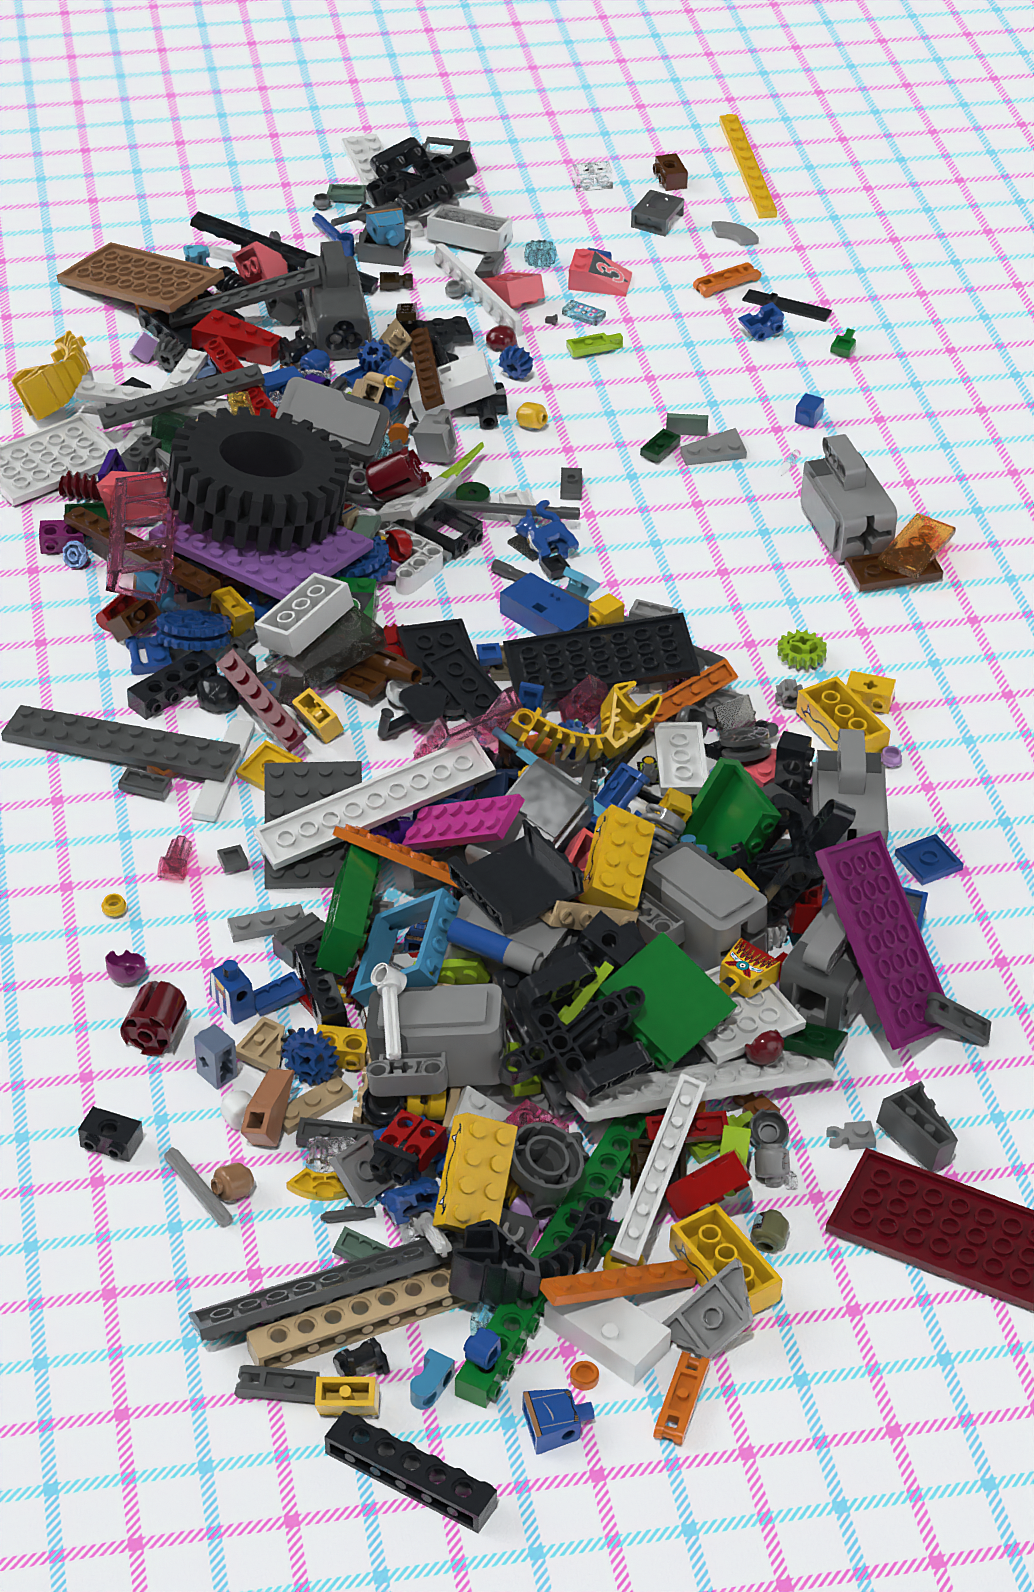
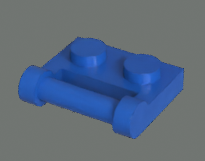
[125,635,172,675]
[594,762,651,810]

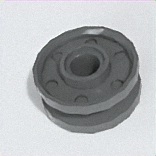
[719,727,772,762]

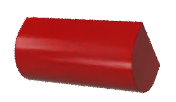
[96,587,138,632]

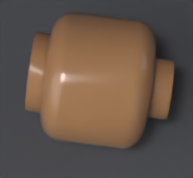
[211,1162,254,1202]

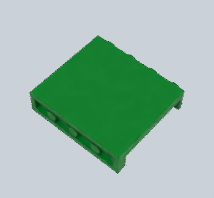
[678,758,782,872]
[593,932,738,1073]

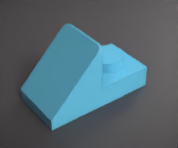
[562,566,601,599]

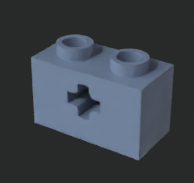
[194,1023,238,1090]

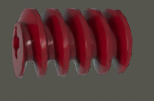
[59,470,103,502]

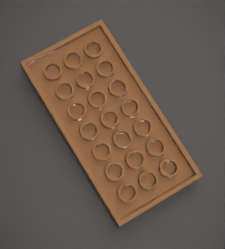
[56,242,225,313]

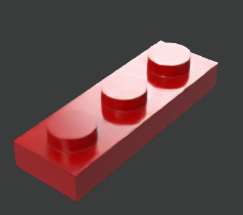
[645,1110,729,1143]

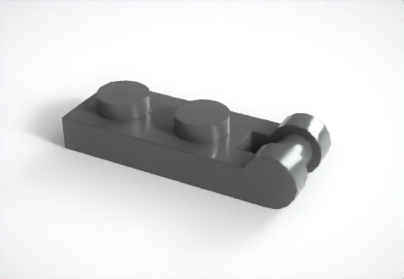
[924,992,992,1047]
[234,1365,320,1403]

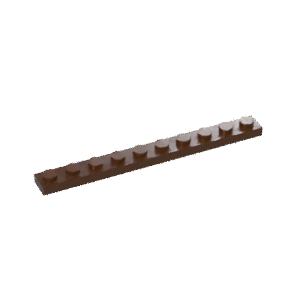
[63,507,221,597]

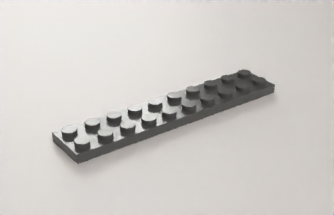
[1,705,241,781]
[188,1230,464,1341]

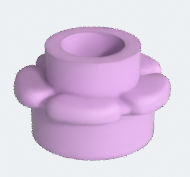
[881,746,902,768]

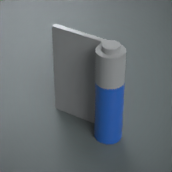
[446,905,567,975]

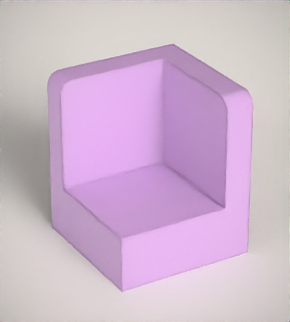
[129,332,158,363]

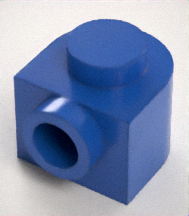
[463,1327,501,1370]

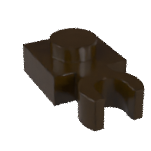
[379,272,413,291]

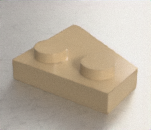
[236,1016,285,1072]

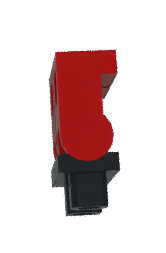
[369,1109,448,1185]

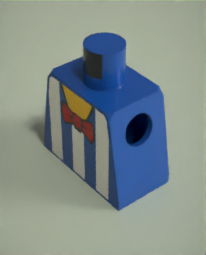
[209,960,257,1025]

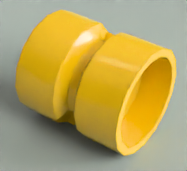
[405,1089,446,1120]

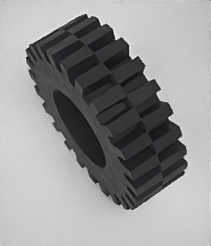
[166,407,351,551]

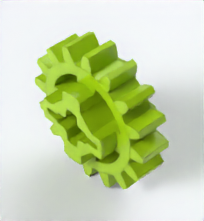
[777,629,827,669]

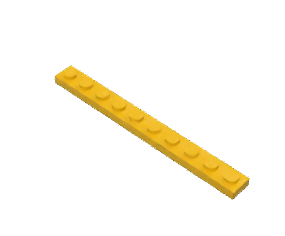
[719,114,777,219]

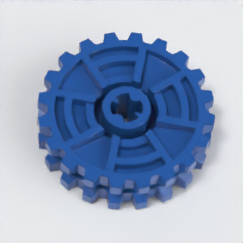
[330,536,392,582]
[156,609,231,651]

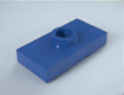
[517,682,544,730]
[253,971,306,1016]

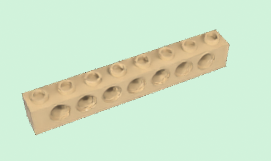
[246,1262,472,1368]

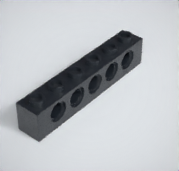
[324,1411,497,1534]

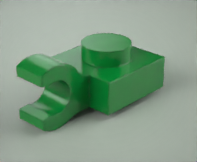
[830,328,856,357]

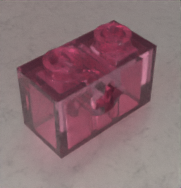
[558,674,609,726]

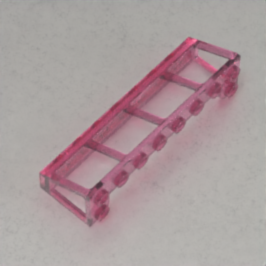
[105,470,175,602]

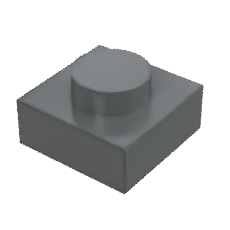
[217,844,248,873]

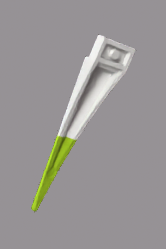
[375,441,485,522]

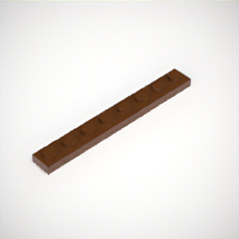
[409,327,445,411]

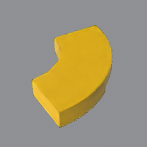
[286,1167,349,1201]

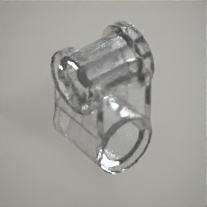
[305,1136,356,1173]

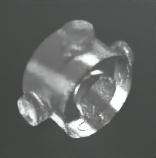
[783,1170,798,1191]

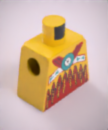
[718,938,781,998]

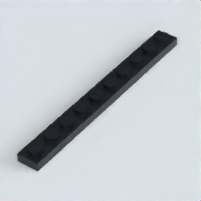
[190,211,379,293]

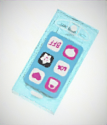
[562,299,606,326]

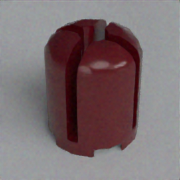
[365,446,427,503]
[120,981,187,1056]

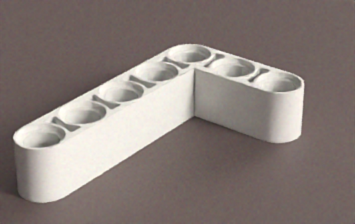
[358,510,443,595]

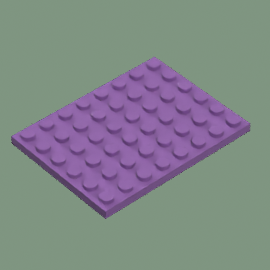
[149,514,374,600]

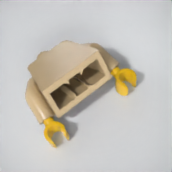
[351,372,402,403]

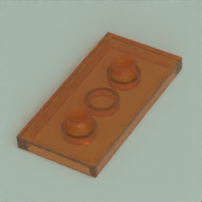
[877,513,956,579]

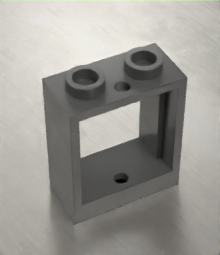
[354,225,411,267]

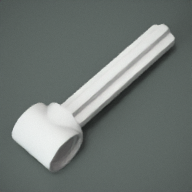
[371,963,407,1060]
[409,1210,452,1257]

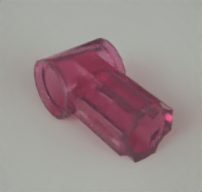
[157,835,193,881]

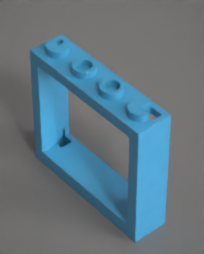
[350,888,460,1007]

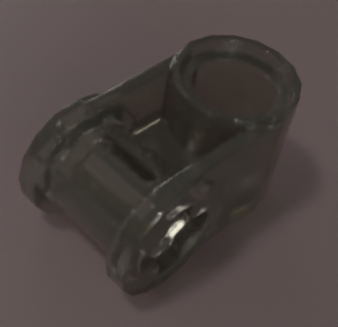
[278,674,309,718]

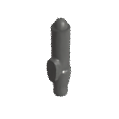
[320,1205,375,1223]

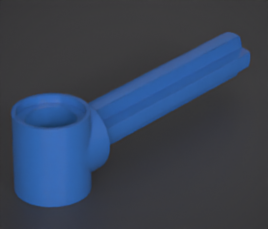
[312,213,355,257]

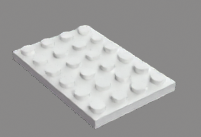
[0,413,123,506]

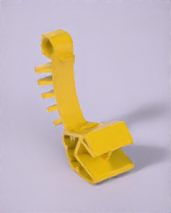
[11,330,91,421]
[505,681,662,761]

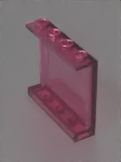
[413,686,523,760]

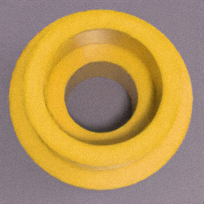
[101,893,127,917]

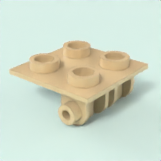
[375,318,412,361]

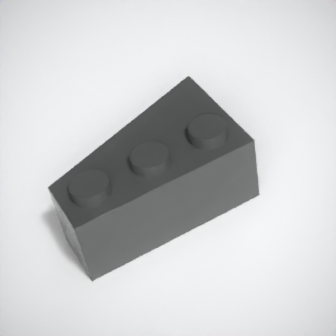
[876,1081,958,1172]

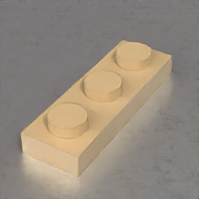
[282,1075,353,1135]

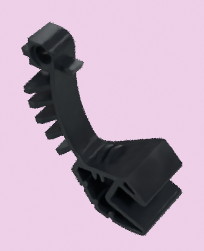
[448,1197,621,1306]

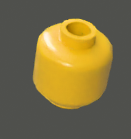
[516,402,548,430]

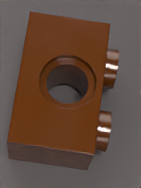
[652,153,688,191]
[106,595,162,642]

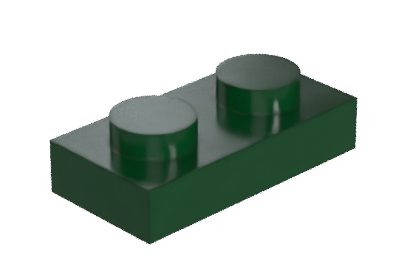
[640,428,681,463]

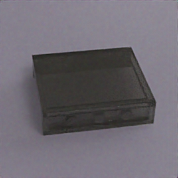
[268,605,388,689]

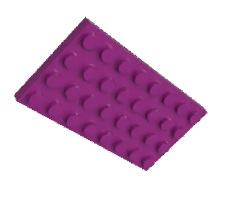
[815,830,946,1051]

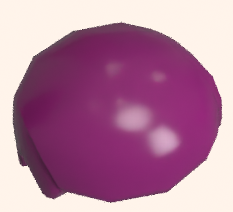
[105,949,146,983]

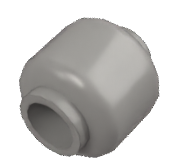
[754,1143,790,1183]

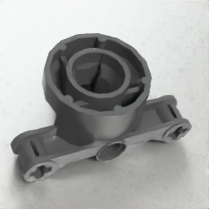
[509,1122,590,1220]

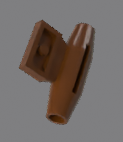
[335,642,422,701]

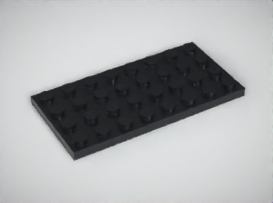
[503,612,700,705]

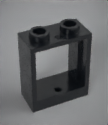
[414,502,483,560]

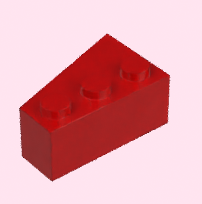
[664,1148,752,1219]

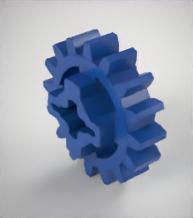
[282,1028,340,1085]

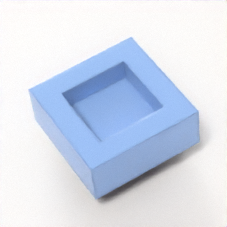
[196,357,216,379]

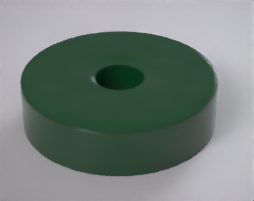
[456,482,490,502]

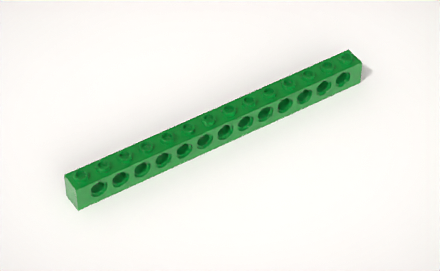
[455,1110,655,1409]

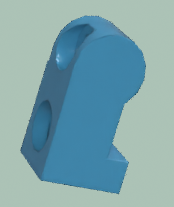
[410,1348,455,1410]

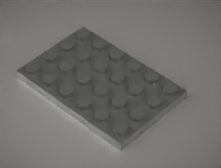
[264,761,362,889]

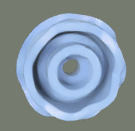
[63,541,88,568]

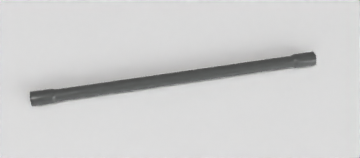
[345,493,580,520]
[491,559,725,666]

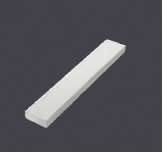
[191,718,255,822]

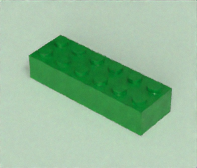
[315,844,382,977]

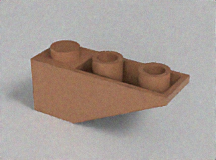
[240,1069,295,1147]

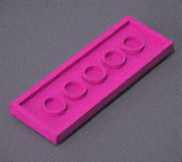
[402,794,525,851]

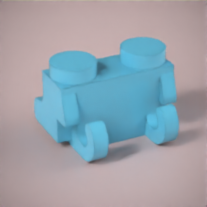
[183,244,210,267]

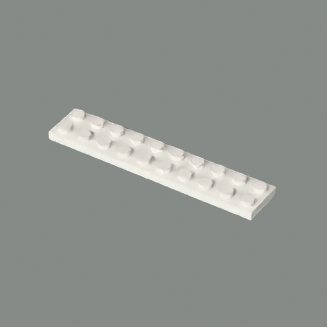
[341,133,424,238]
[253,735,496,870]
[566,1049,834,1122]

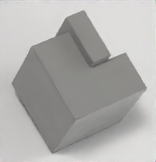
[412,409,458,463]

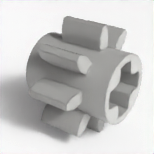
[775,679,803,707]

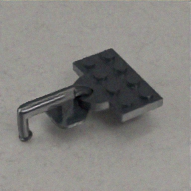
[387,316,473,367]
[377,643,515,739]

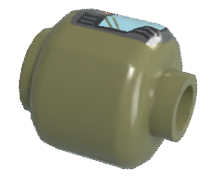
[750,1209,790,1253]

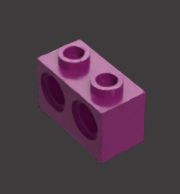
[39,520,86,554]

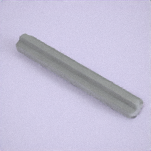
[164,1147,232,1227]

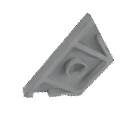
[662,1258,754,1359]

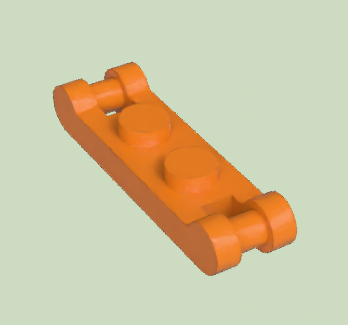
[693,262,762,298]
[653,1351,711,1445]

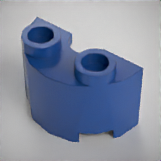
[738,302,784,341]

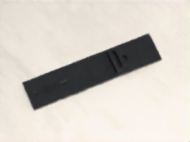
[742,289,832,322]

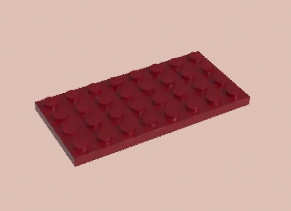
[825,1147,1034,1311]

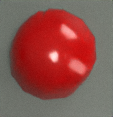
[385,529,413,563]

